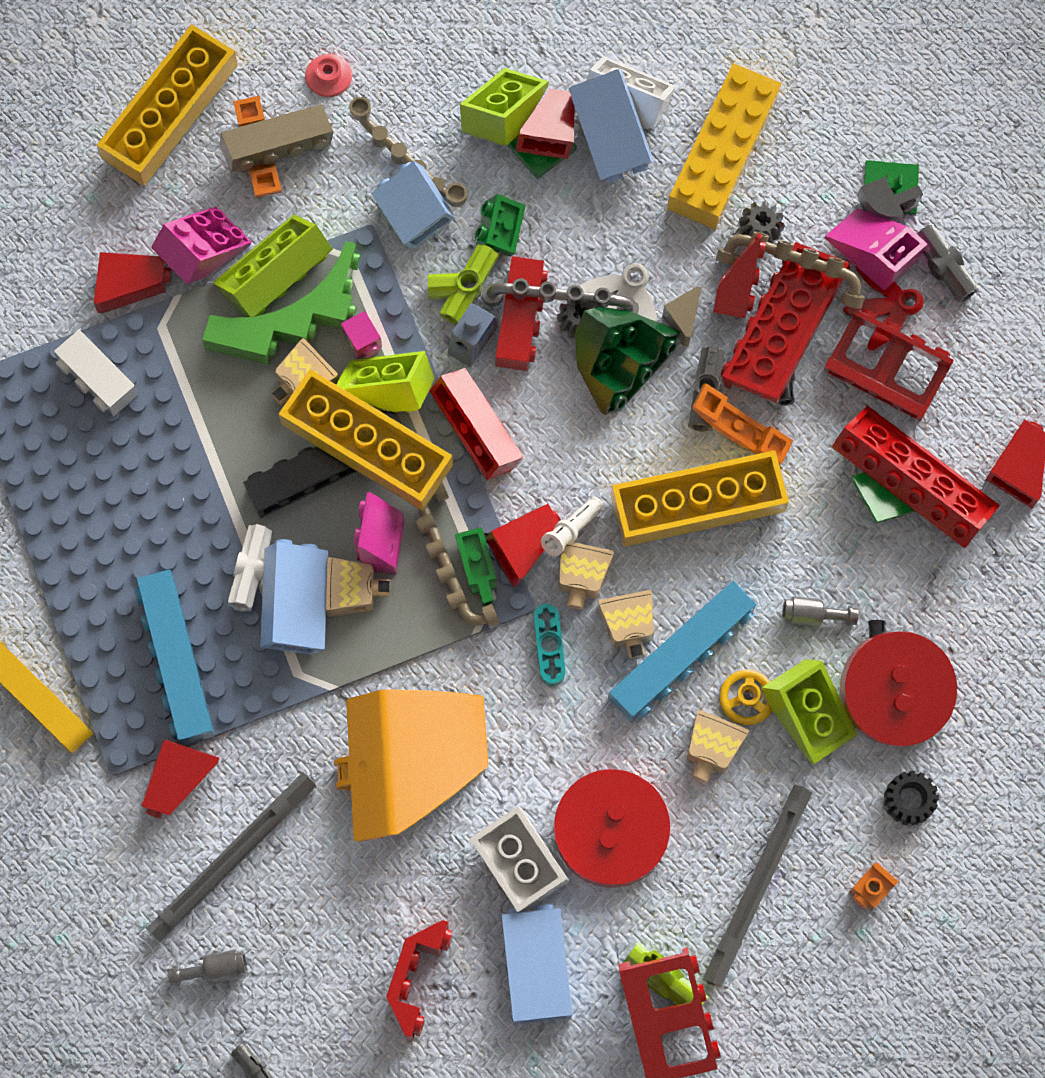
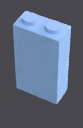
[568,69,654,184]
[260,539,328,655]
[501,904,572,1024]

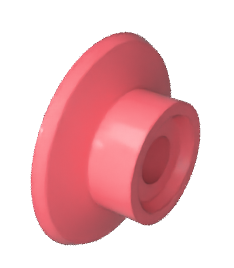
[305,54,352,97]

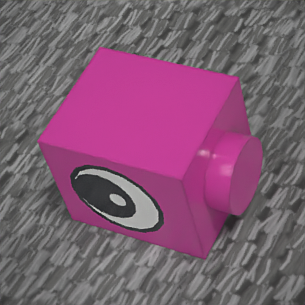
[341,311,382,359]

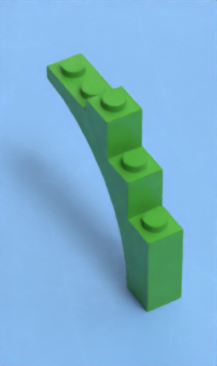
[202,241,361,365]

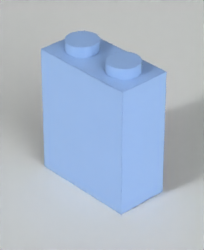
[371,161,456,250]

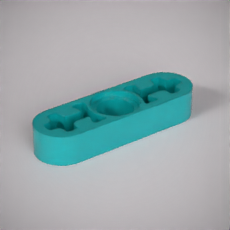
[534,604,565,686]

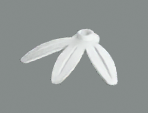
[579,263,658,322]

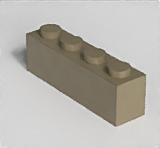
[220,104,334,173]

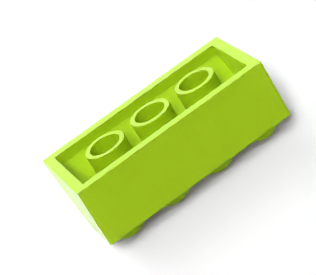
[212,214,333,317]

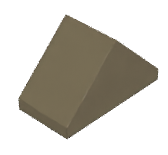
[662,286,702,347]

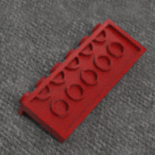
[721,242,850,403]
[832,405,1000,548]

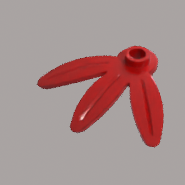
[843,266,924,351]

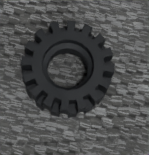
[884,771,939,826]

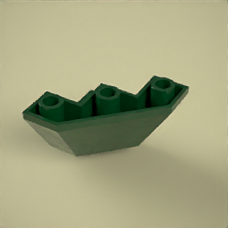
[575,307,680,415]

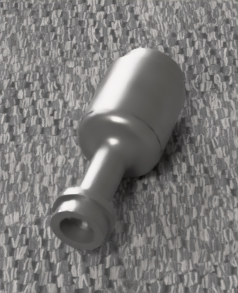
[782,597,858,627]
[168,949,248,986]

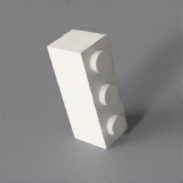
[54,330,138,416]

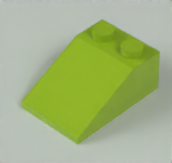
[460,68,549,146]
[336,351,435,412]
[761,659,857,764]

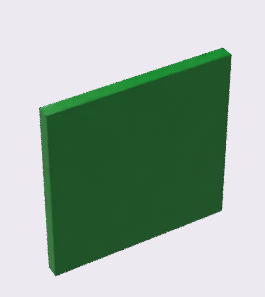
[863,160,919,215]
[851,472,916,524]

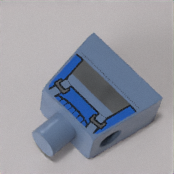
[448,303,498,367]

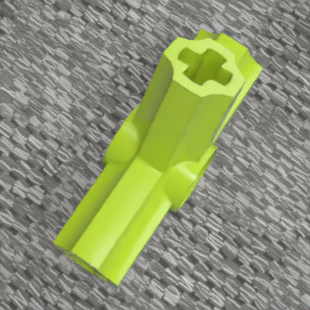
[427,244,499,325]
[623,943,708,1006]

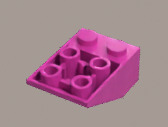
[151,206,252,284]
[824,208,927,291]
[354,492,405,575]

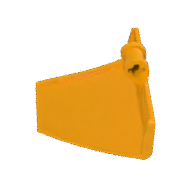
[334,689,488,842]

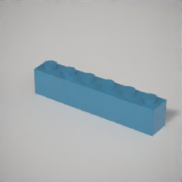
[134,569,215,745]
[608,581,757,722]

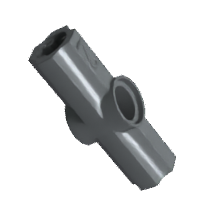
[917,224,979,303]
[688,346,725,432]

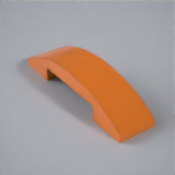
[233,96,282,198]
[692,383,793,464]

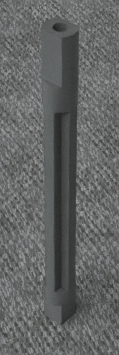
[146,772,316,942]
[703,784,812,988]

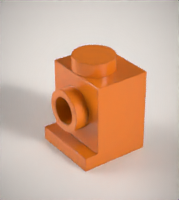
[850,862,899,911]

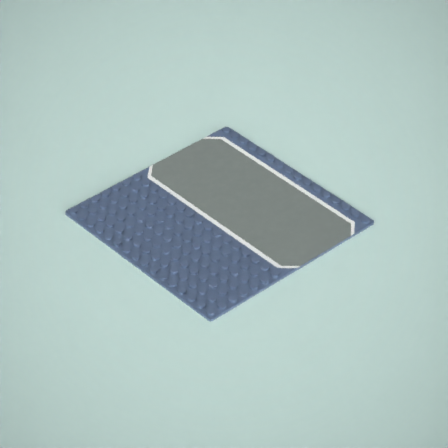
[0,225,535,776]

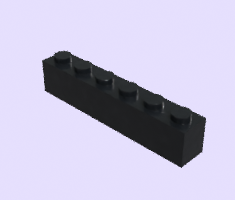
[243,411,402,519]

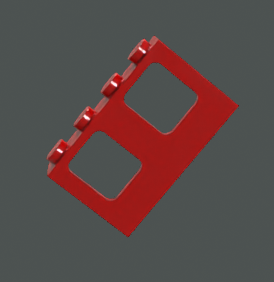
[824,309,954,422]
[618,947,721,1078]

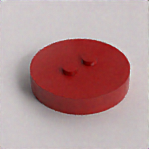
[840,631,957,746]
[554,769,670,888]

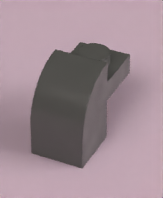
[857,177,923,223]

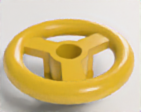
[719,670,772,725]

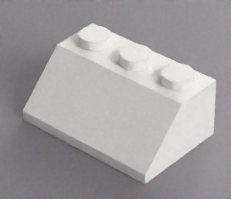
[586,56,676,129]
[470,806,570,912]

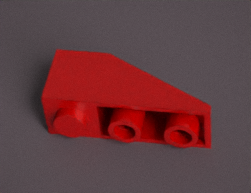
[713,233,766,318]

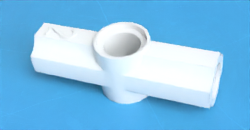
[228,524,272,612]

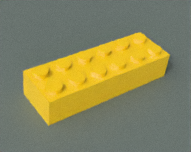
[97,24,238,186]
[667,63,782,230]
[279,369,453,511]
[610,450,789,547]

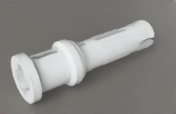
[541,497,604,556]

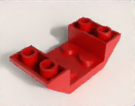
[386,920,453,1042]

